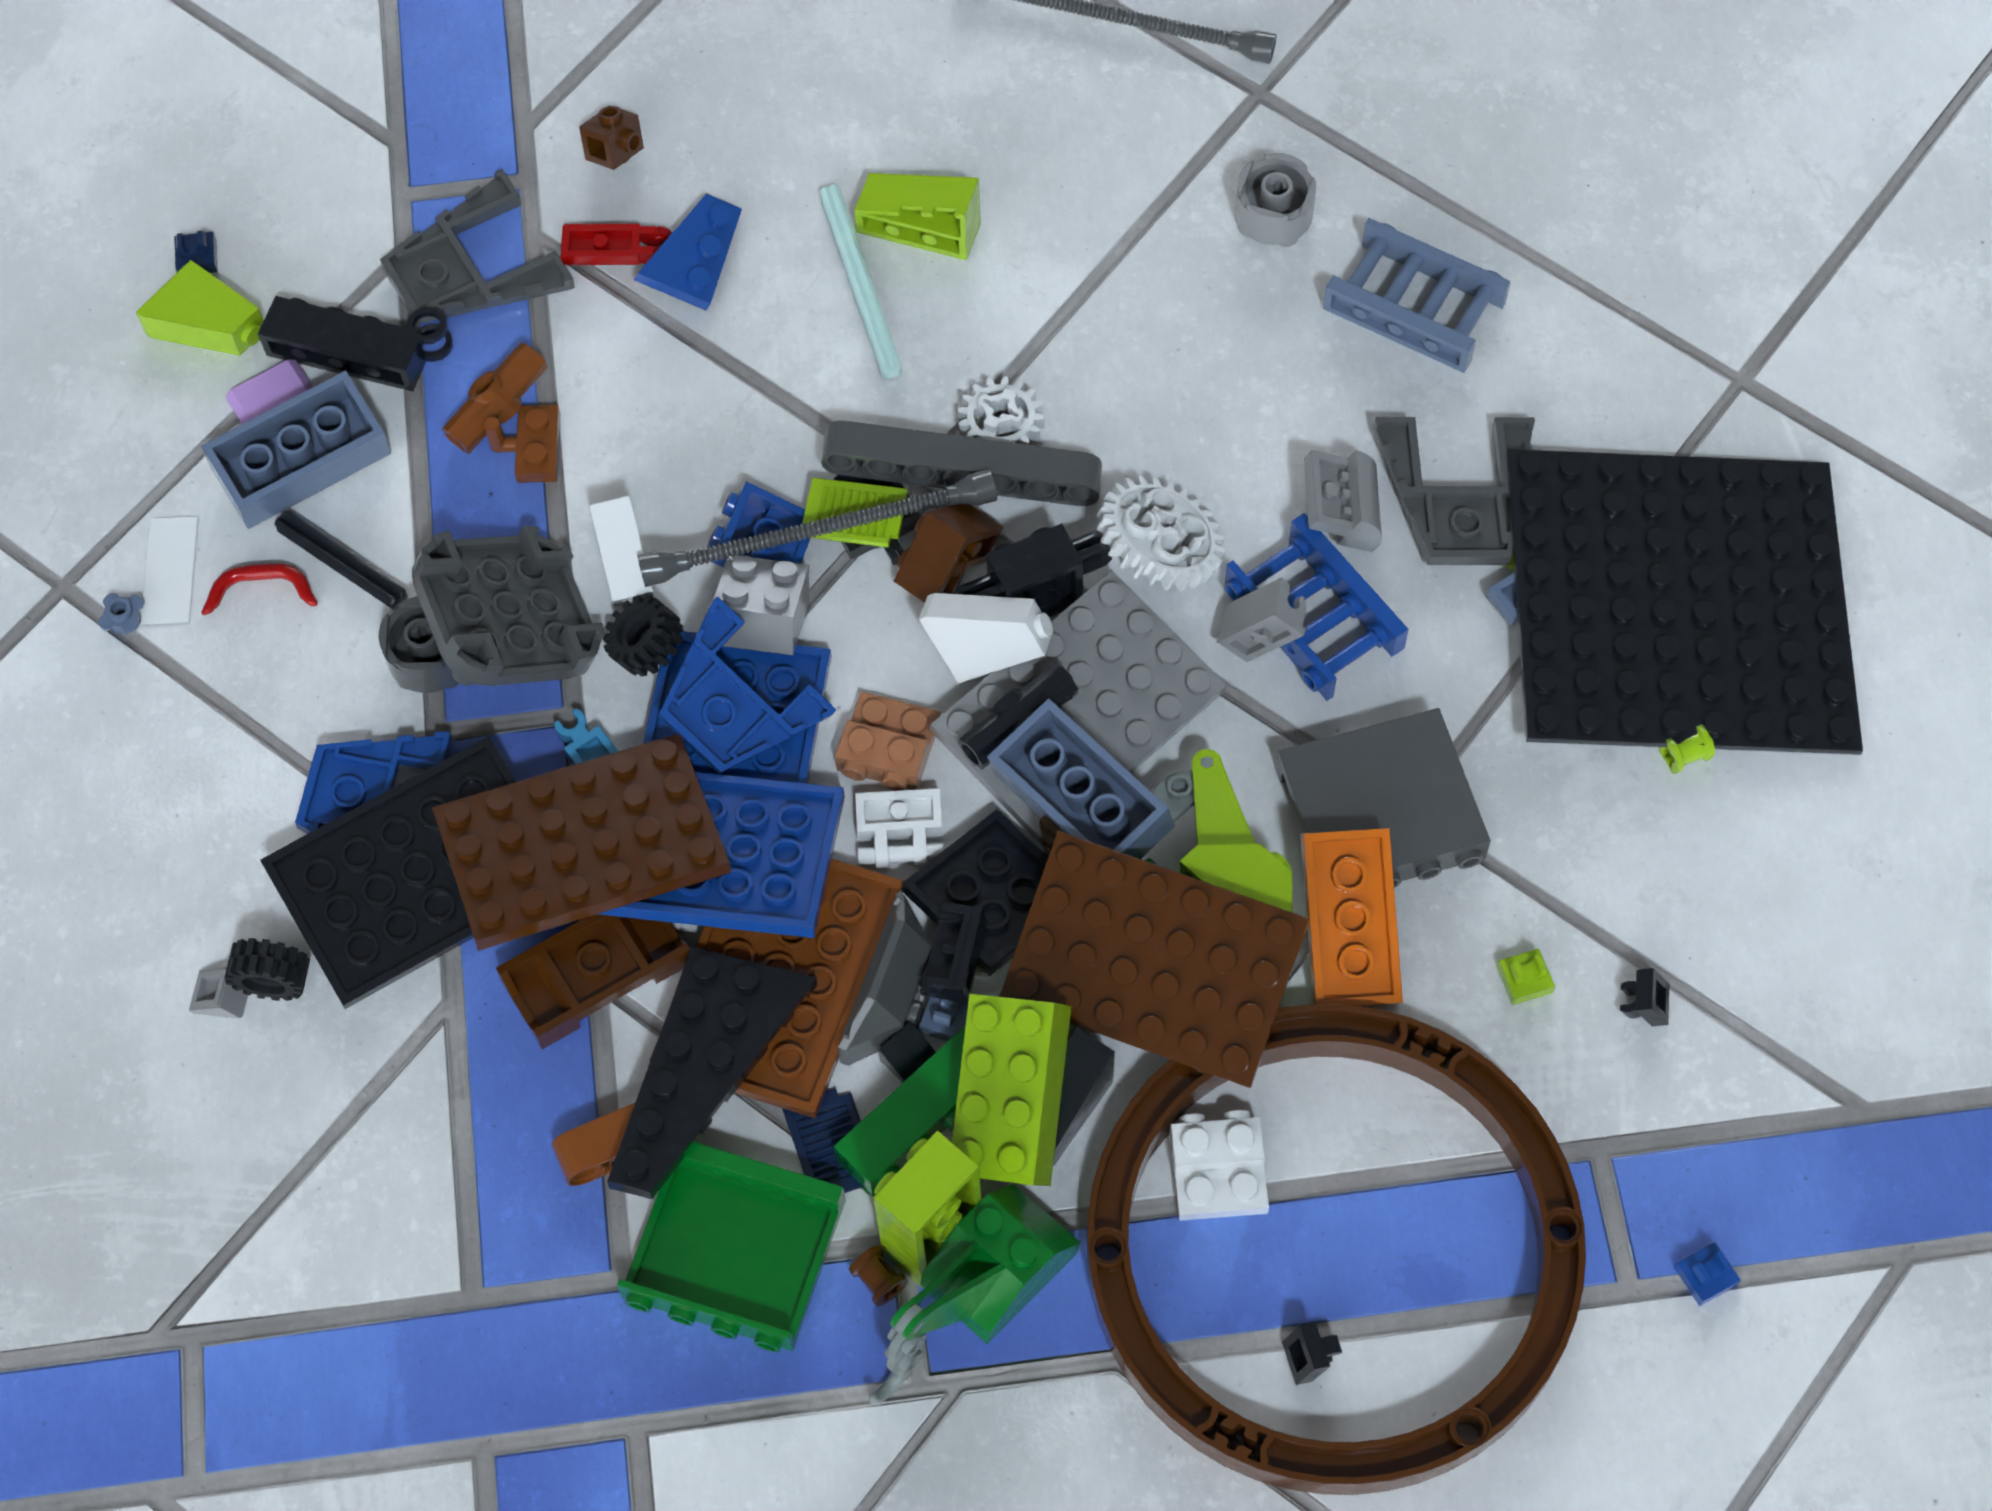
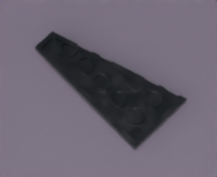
[607,947,818,1199]

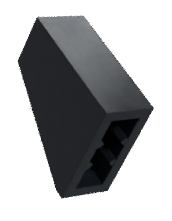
[1053,1028,1115,1165]

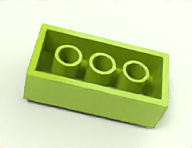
[952,994,1071,1186]
[874,1130,981,1288]

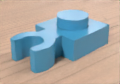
[554,708,618,765]

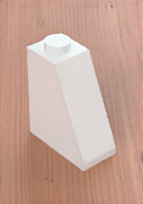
[589,496,654,609]
[919,593,1053,684]

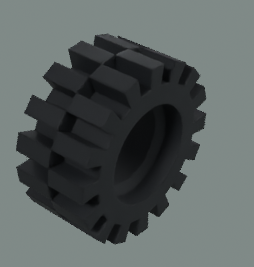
[603,595,683,677]
[224,938,310,1001]

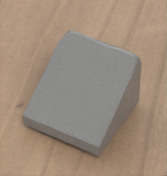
[189,968,248,1018]

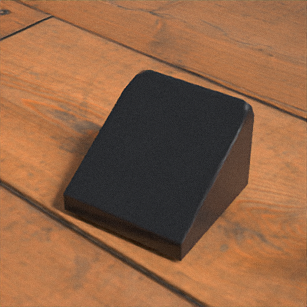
[879,1022,936,1083]

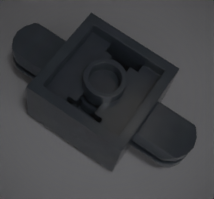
[954,523,1113,617]

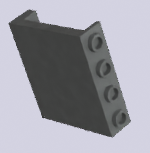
[1275,708,1491,888]

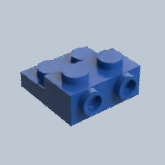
[707,481,811,568]

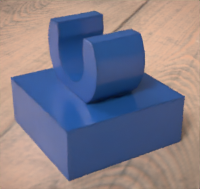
[1674,1242,1741,1307]

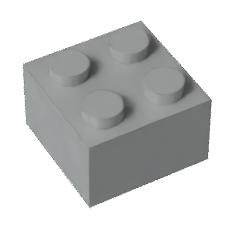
[712,555,809,655]

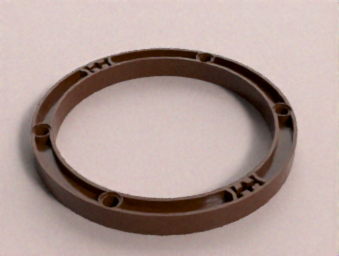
[1087,1004,1586,1495]

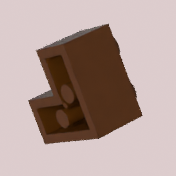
[893,504,1004,603]

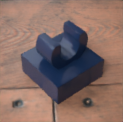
[174,231,218,273]

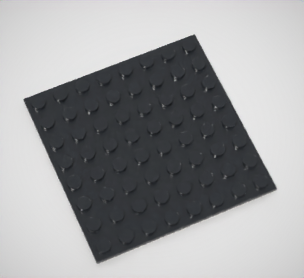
[1507,449,1863,755]

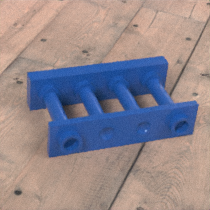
[1224,513,1409,701]

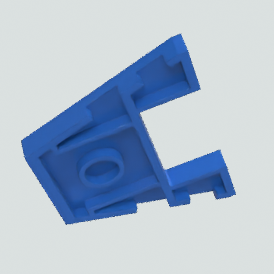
[658,596,836,774]
[295,731,452,834]

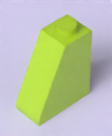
[135,260,264,356]

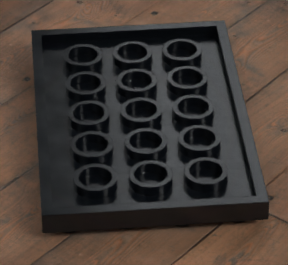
[260,736,516,1009]

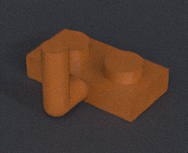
[484,405,560,483]

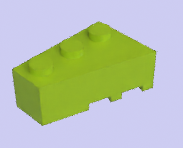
[854,173,981,260]

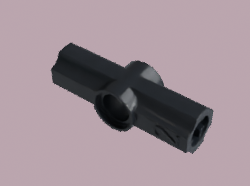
[958,663,1079,770]

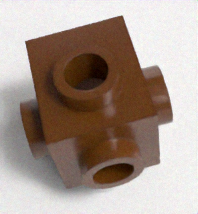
[579,105,644,170]

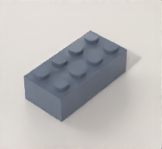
[201,371,391,529]
[987,698,1175,859]

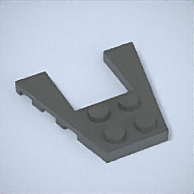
[380,169,575,324]
[1373,417,1535,565]

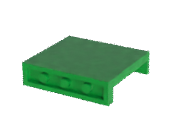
[617,1142,846,1352]

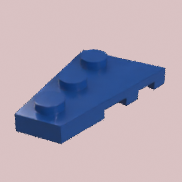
[634,194,742,311]

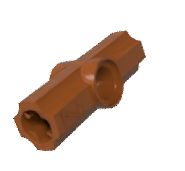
[442,342,548,454]

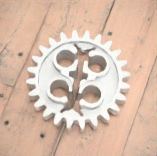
[1096,476,1225,592]

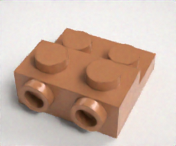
[835,692,941,791]

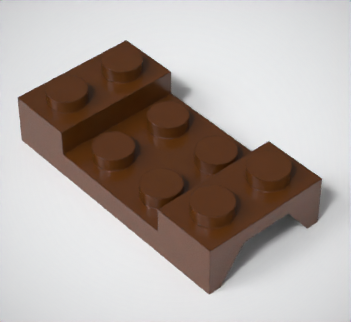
[496,914,690,1049]

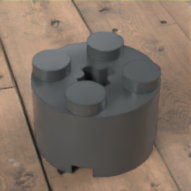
[378,596,459,693]

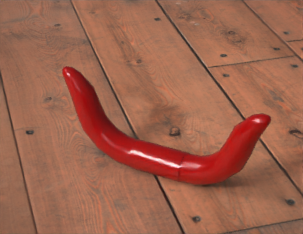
[201,563,318,615]

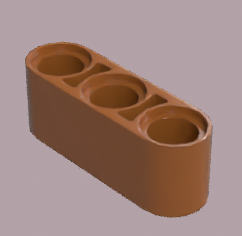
[552,1103,635,1186]

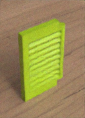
[802,477,909,548]

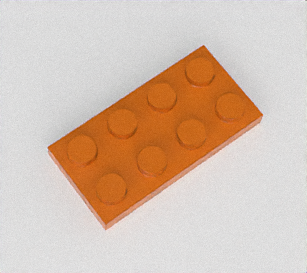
[1300,828,1403,1006]

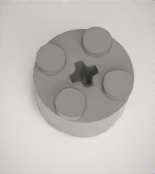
[1235,153,1316,247]

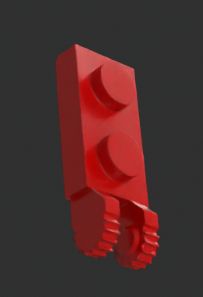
[560,224,672,265]

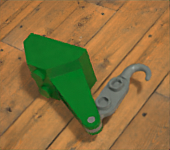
[868,1184,1081,1404]

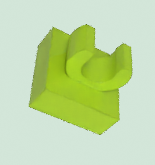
[1497,948,1555,1006]

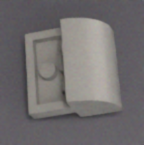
[1304,450,1382,552]

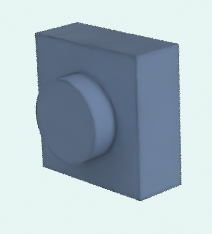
[1486,572,1518,626]

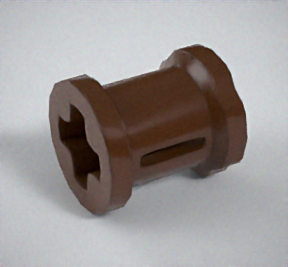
[848,1245,908,1307]

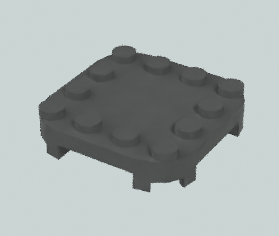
[412,526,605,686]

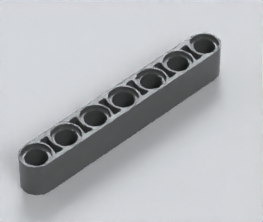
[821,421,1102,506]

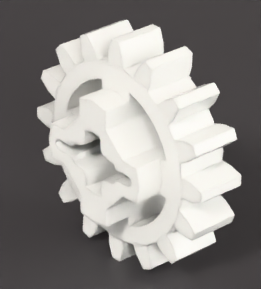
[957,376,1044,445]

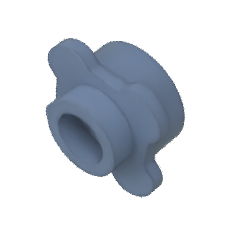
[98,593,144,634]

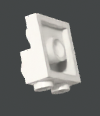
[1170,1110,1269,1221]

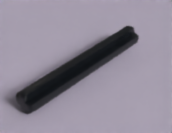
[274,511,408,610]

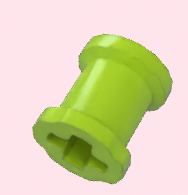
[1659,725,1715,774]

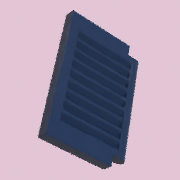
[782,1088,863,1194]

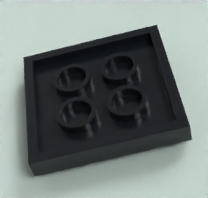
[902,809,1048,976]

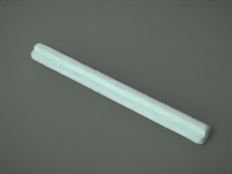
[820,184,902,380]

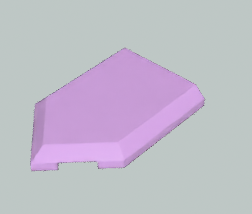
[226,359,313,424]

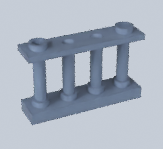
[1323,218,1511,373]

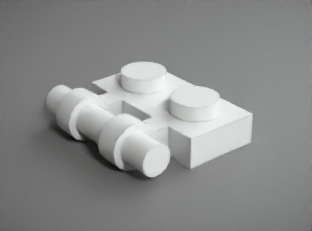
[855,788,944,868]

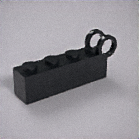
[258,296,453,392]

